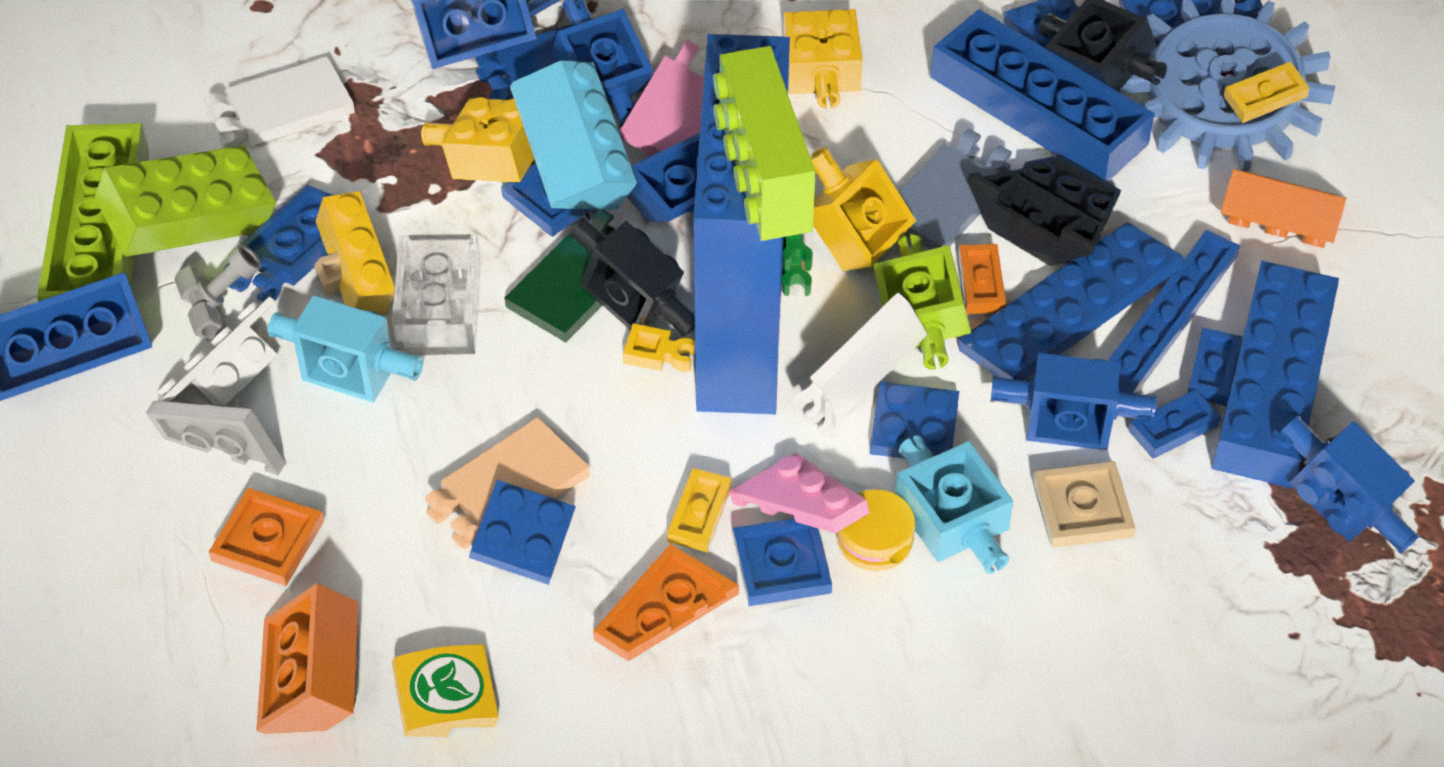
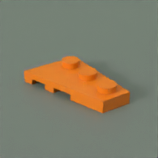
[593,544,739,661]

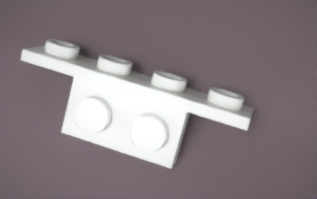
[157,296,278,407]

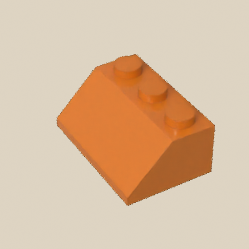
[1220,169,1347,248]
[256,583,359,734]

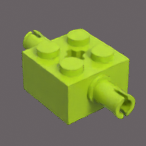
[873,234,971,370]

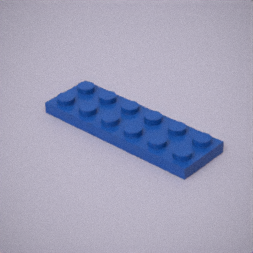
[958,222,1183,381]

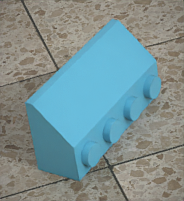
[510,60,637,210]

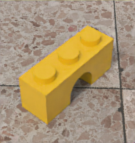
[316,191,396,315]

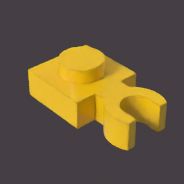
[623,323,695,371]

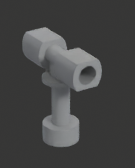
[174,244,262,341]

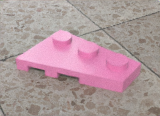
[729,453,869,533]

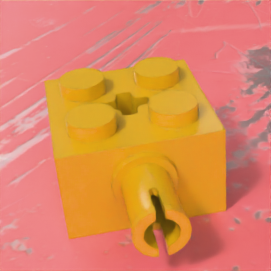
[783,9,863,109]
[421,97,534,183]
[810,146,916,271]

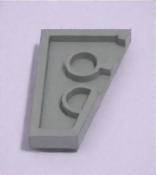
[146,400,286,476]

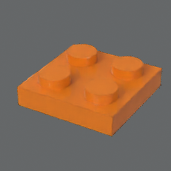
[208,488,324,586]

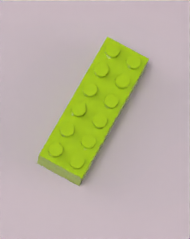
[37,123,150,302]

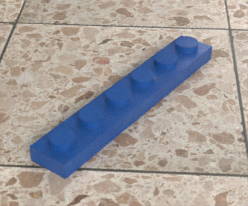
[1108,229,1240,394]

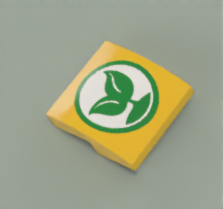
[392,644,499,737]

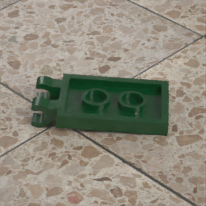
[504,209,615,343]

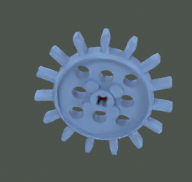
[1119,0,1335,171]

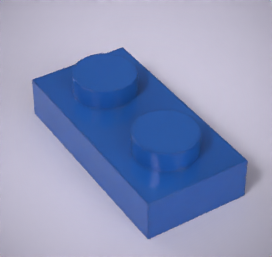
[1187,327,1242,406]
[1129,389,1221,459]

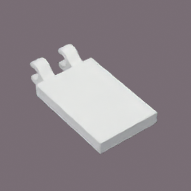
[203,56,355,148]
[792,293,928,439]

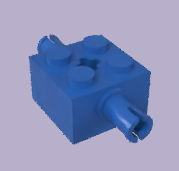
[553,0,654,128]
[990,353,1157,450]
[1279,415,1420,554]

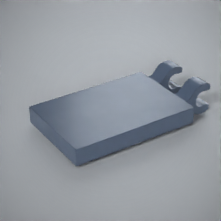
[899,129,1012,250]

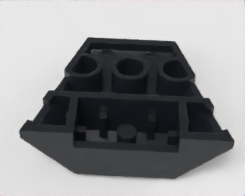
[967,155,1122,266]

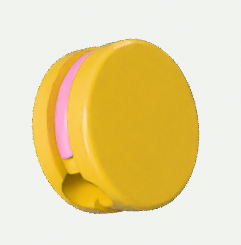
[837,489,915,571]

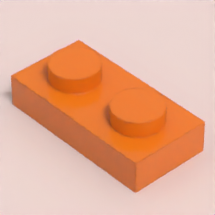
[958,244,1006,314]

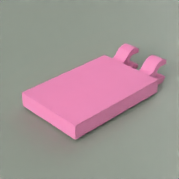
[619,40,704,156]

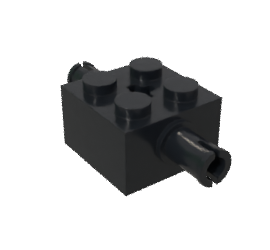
[1039,0,1167,92]
[568,216,695,338]

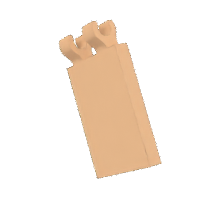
[425,417,590,549]

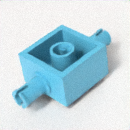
[268,295,424,403]
[896,435,1014,574]

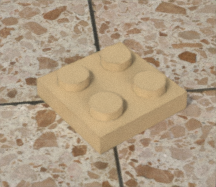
[1033,461,1136,548]

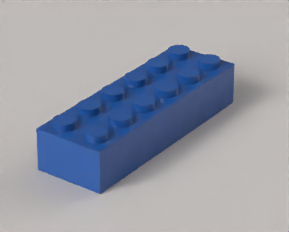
[931,9,1155,182]
[1212,260,1340,489]

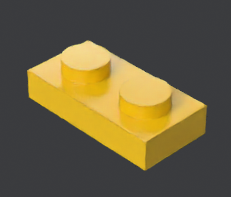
[1224,61,1310,123]
[667,468,732,552]

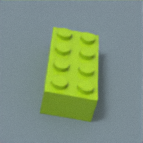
[713,46,815,241]
[94,145,276,257]

